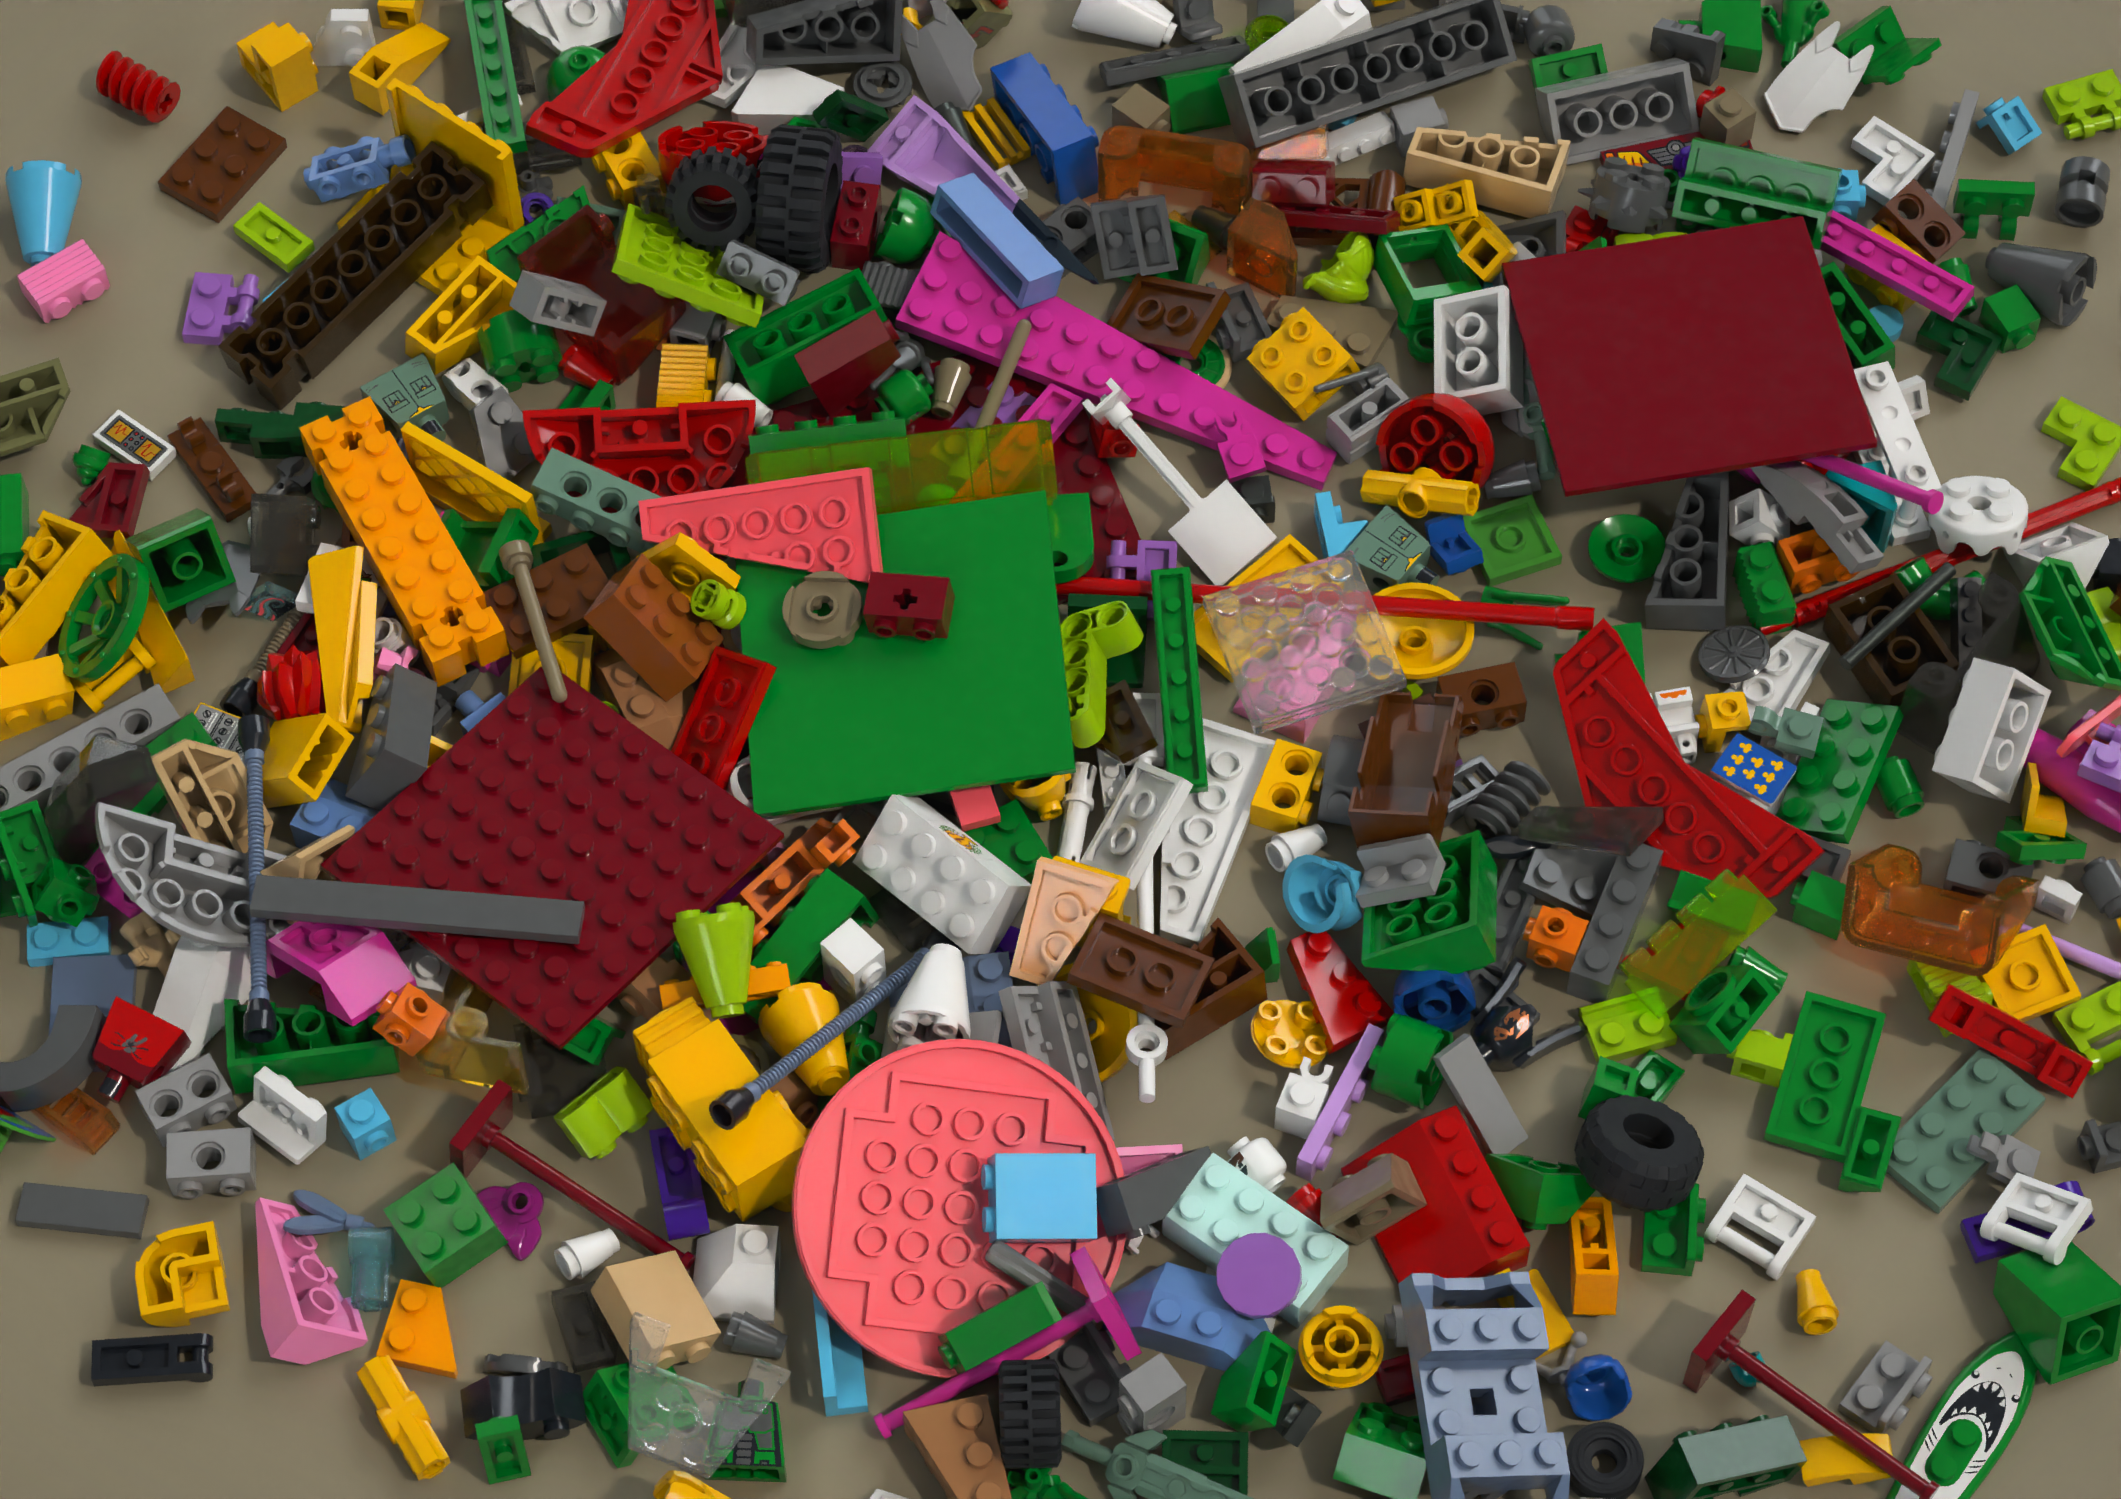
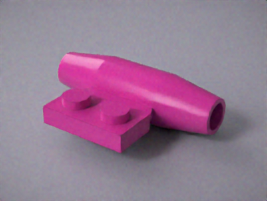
[2023,709,2121,834]

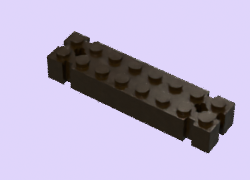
[218,141,493,411]

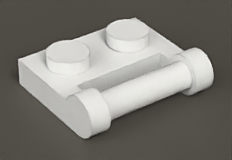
[1980,1173,2093,1265]
[1704,1174,1816,1280]

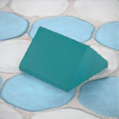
[1825,460,1898,553]

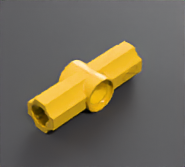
[1360,467,1481,518]
[356,1355,451,1481]

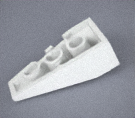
[1228,0,1372,74]
[153,935,251,1075]

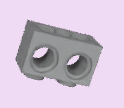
[135,1053,237,1147]

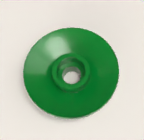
[1588,514,1665,583]

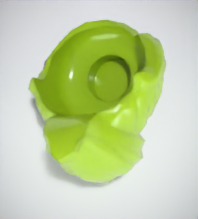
[1303,232,1375,304]

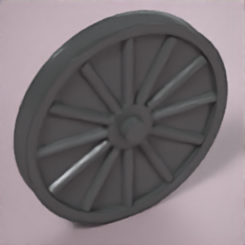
[1698,625,1770,683]

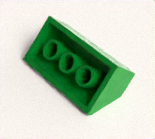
[723,268,887,406]

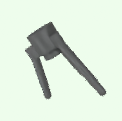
[870,331,934,390]
[1313,362,1390,396]

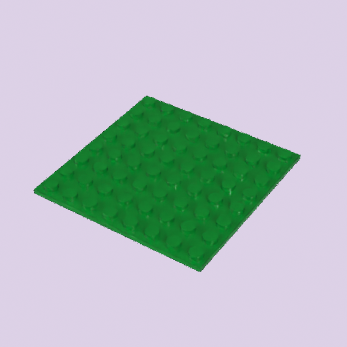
[735,490,1076,818]

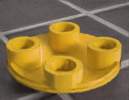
[1251,1000,1328,1069]

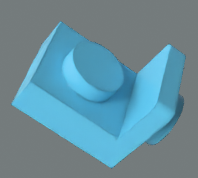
[1976,96,2042,155]

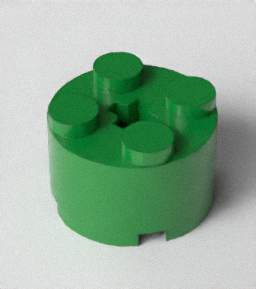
[477,309,563,393]
[1369,1013,1454,1109]

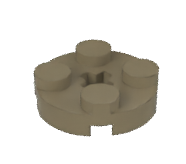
[782,571,864,649]

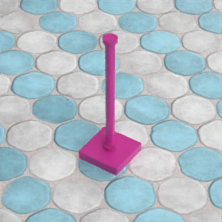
[1736,455,1944,514]
[873,1246,1142,1439]

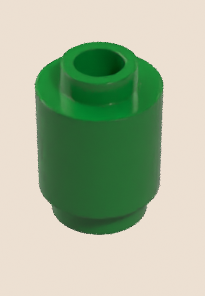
[1875,756,1925,818]

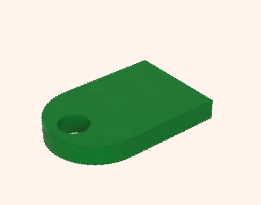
[1046,493,1094,584]

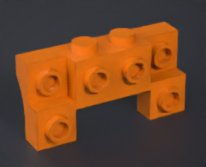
[729,817,860,948]

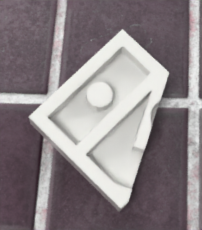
[310,9,376,67]

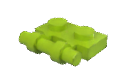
[2042,69,2121,140]

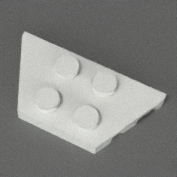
[503,0,629,55]

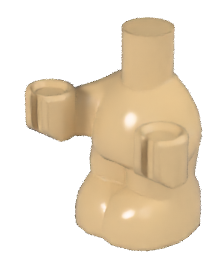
[120,911,181,977]

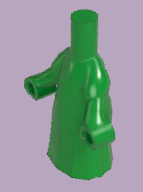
[1761,0,1830,68]

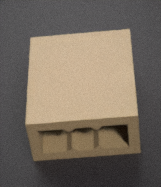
[590,1250,721,1374]

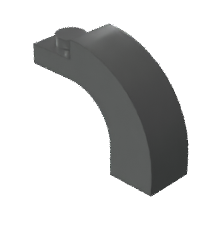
[0,1005,107,1111]

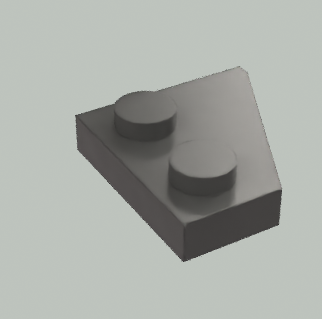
[469,386,535,480]

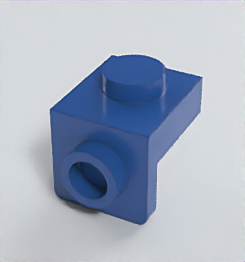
[1424,513,1484,576]

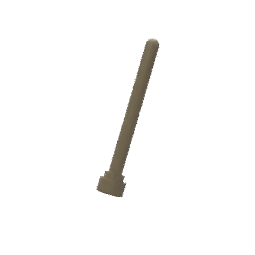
[946,319,1032,487]
[499,540,568,703]

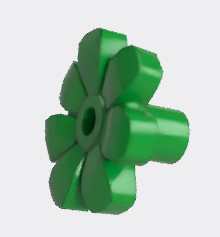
[1007,1468,1061,1499]

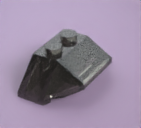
[44,735,159,865]

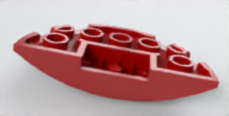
[522,399,756,513]

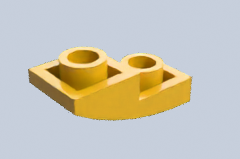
[1393,179,1479,231]
[1799,1433,1893,1487]

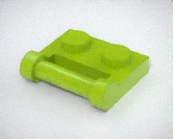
[2051,981,2121,1075]

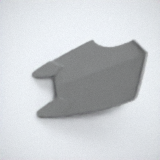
[901,0,982,111]

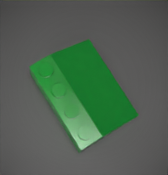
[1361,830,1497,974]

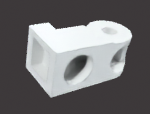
[442,358,510,411]

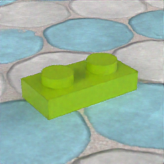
[233,202,315,273]

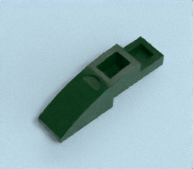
[215,401,346,459]

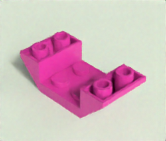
[266,921,417,1026]

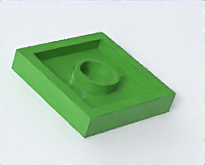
[1463,495,1562,586]

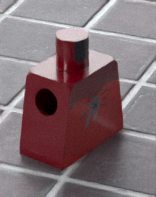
[92,996,192,1104]

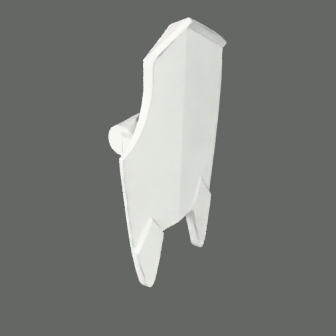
[1764,21,1874,133]

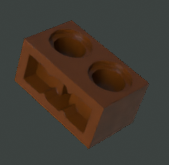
[1871,179,1966,264]

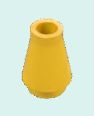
[1795,1269,1839,1335]

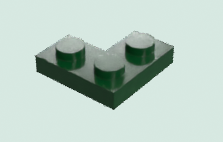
[1915,310,2003,401]

